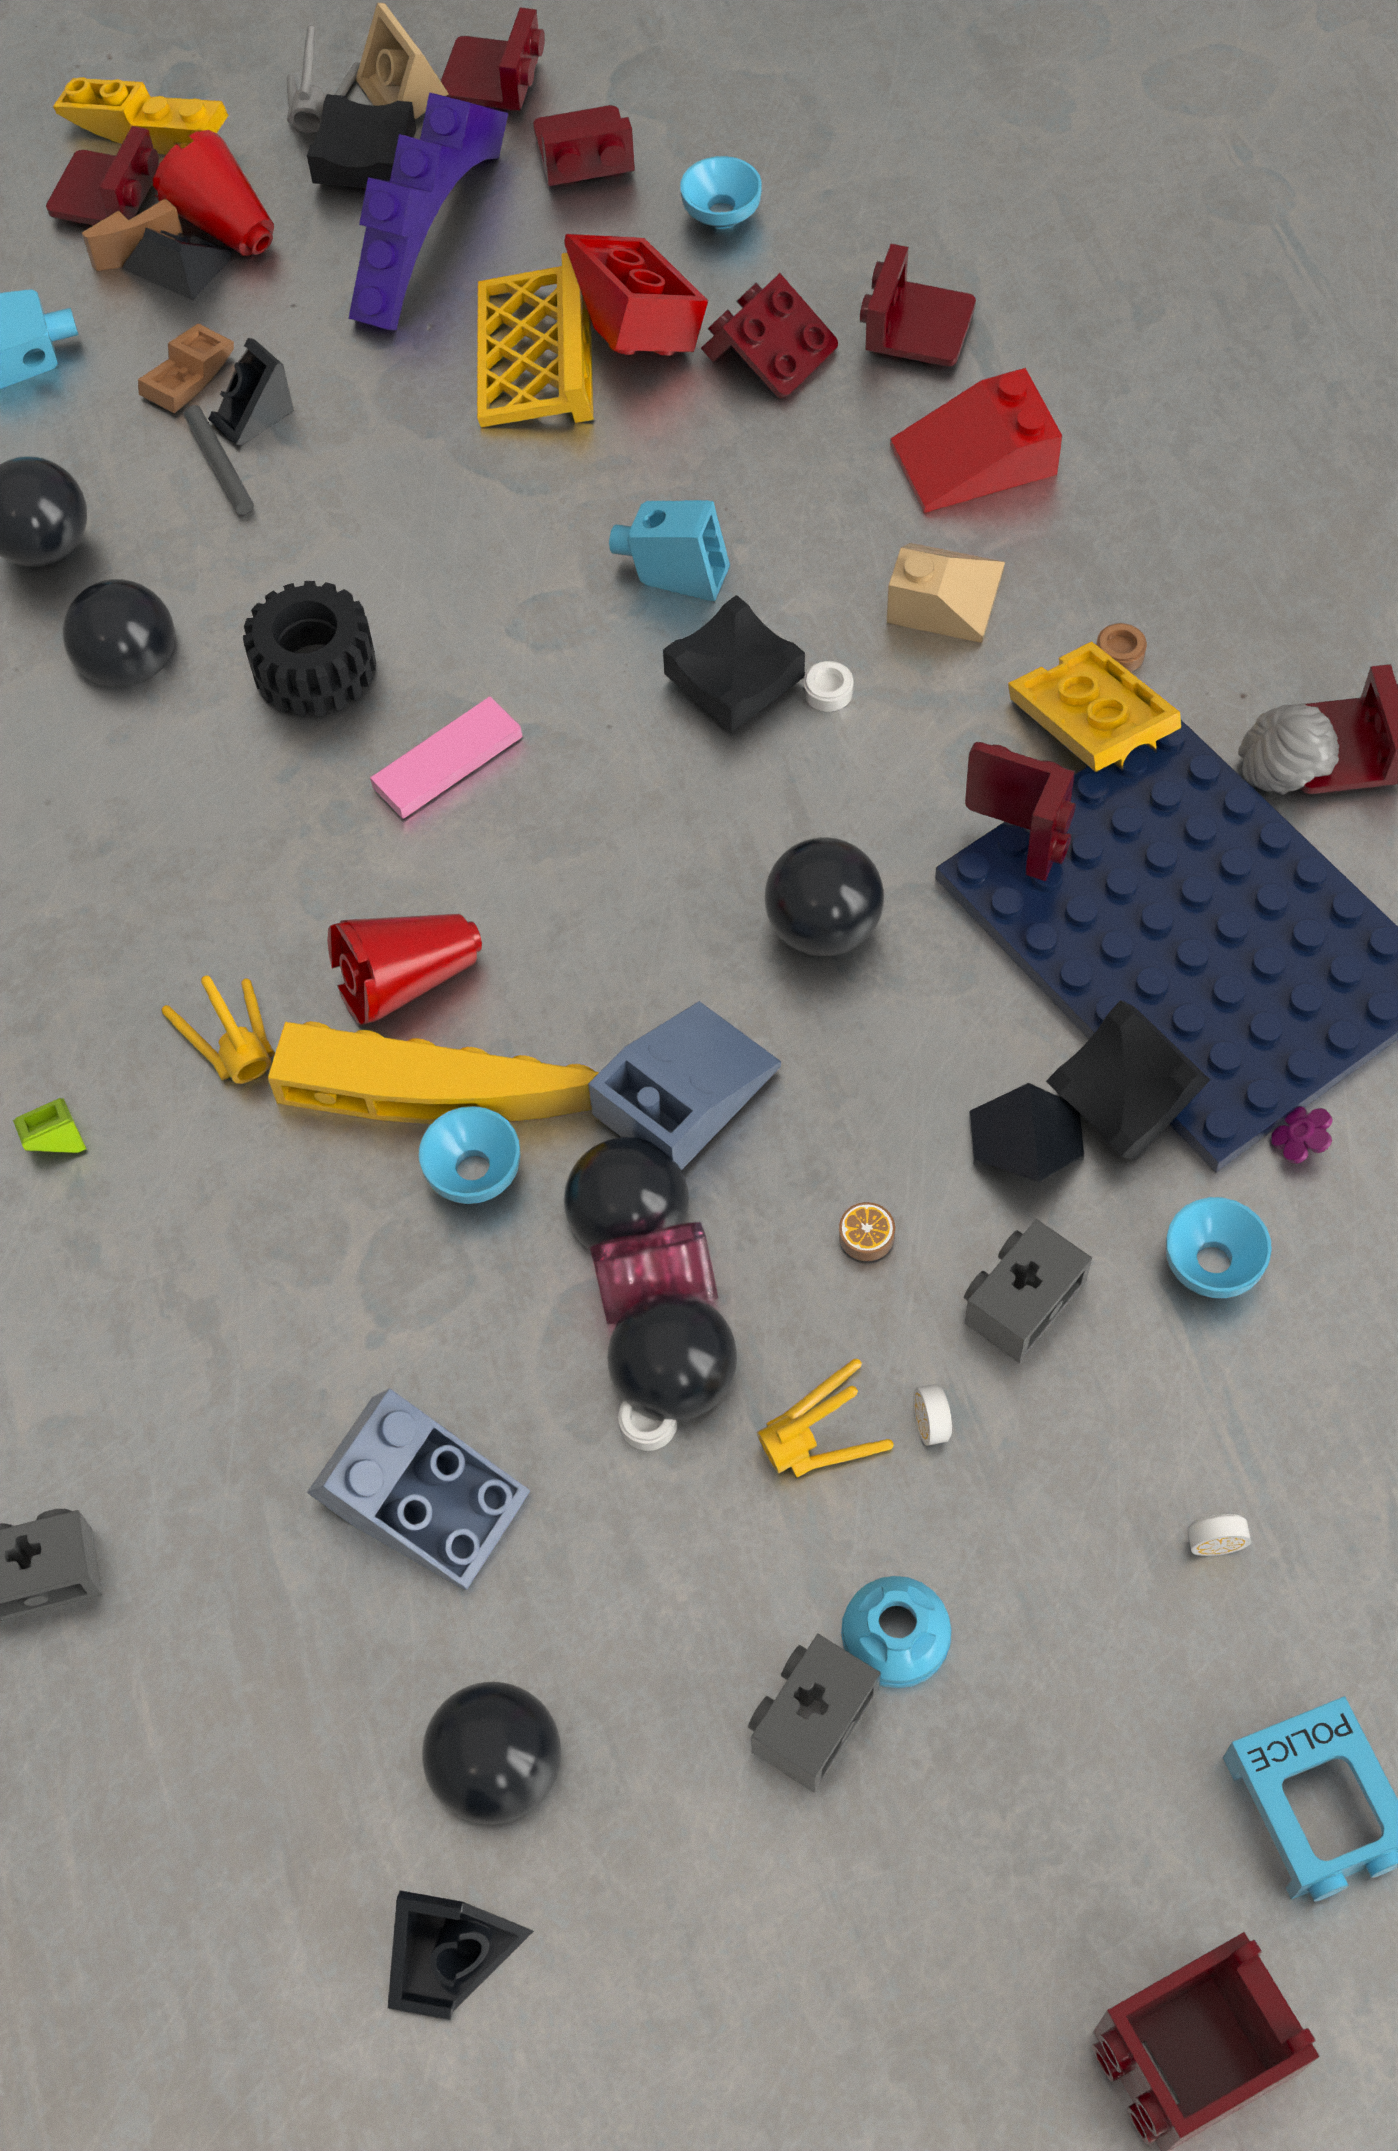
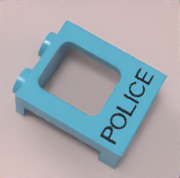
[1223,1696,1398,1902]

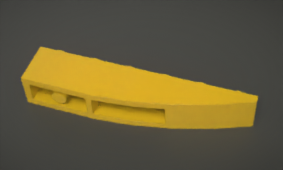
[268,1021,599,1124]

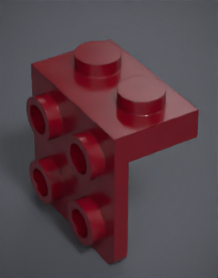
[441,7,545,111]
[533,105,635,186]
[46,126,159,225]
[860,244,976,366]
[701,273,838,398]
[1298,664,1398,794]
[965,742,1076,881]

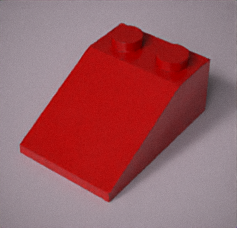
[564,234,709,356]
[890,368,1062,513]

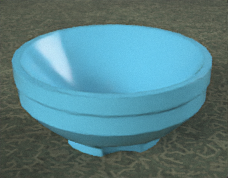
[680,156,762,229]
[419,1106,521,1204]
[1166,1197,1272,1298]
[841,1576,952,1688]

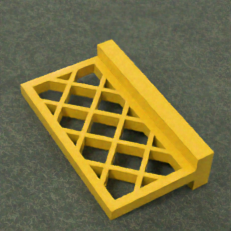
[477,253,593,428]

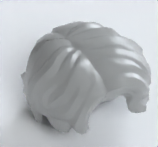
[1238,703,1340,795]

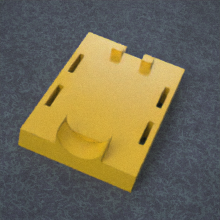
[1008,641,1181,772]

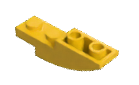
[53,77,229,155]

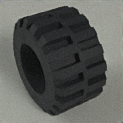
[243,581,376,717]

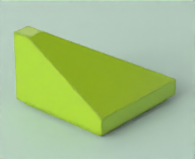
[13,1098,86,1153]

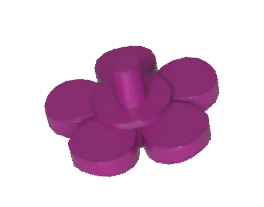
[1271,1106,1333,1164]

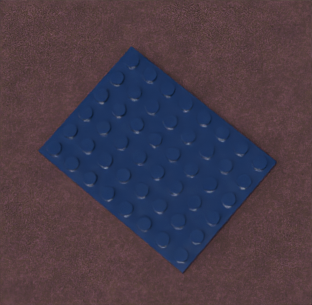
[935,720,1398,1173]

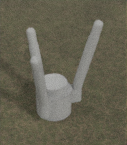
[287,25,360,133]

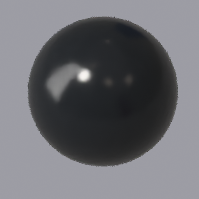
[0,456,87,567]
[63,579,175,687]
[765,837,884,957]
[564,1137,689,1262]
[607,1292,737,1422]
[422,1682,561,1825]

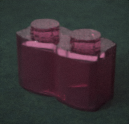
[590,1222,719,1324]

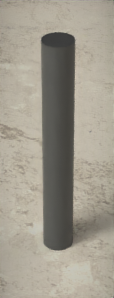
[184,405,254,515]

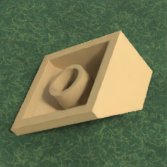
[886,543,1005,643]

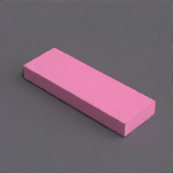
[370,696,522,819]

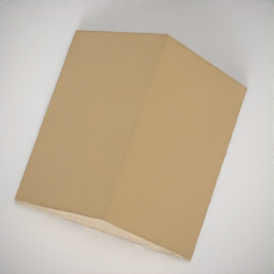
[356,3,449,120]

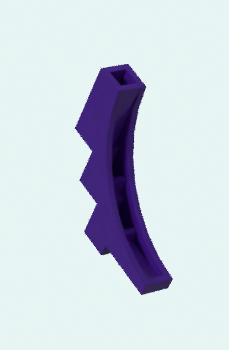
[348,92,508,330]

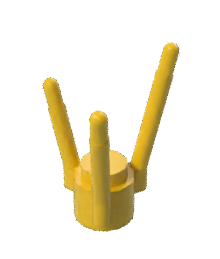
[161,975,275,1084]
[757,1358,893,1478]

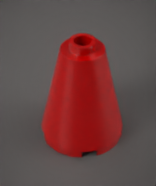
[153,130,274,256]
[327,914,482,1025]

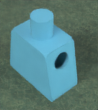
[0,289,79,389]
[609,500,730,602]

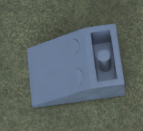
[588,1001,781,1170]
[307,1388,530,1590]

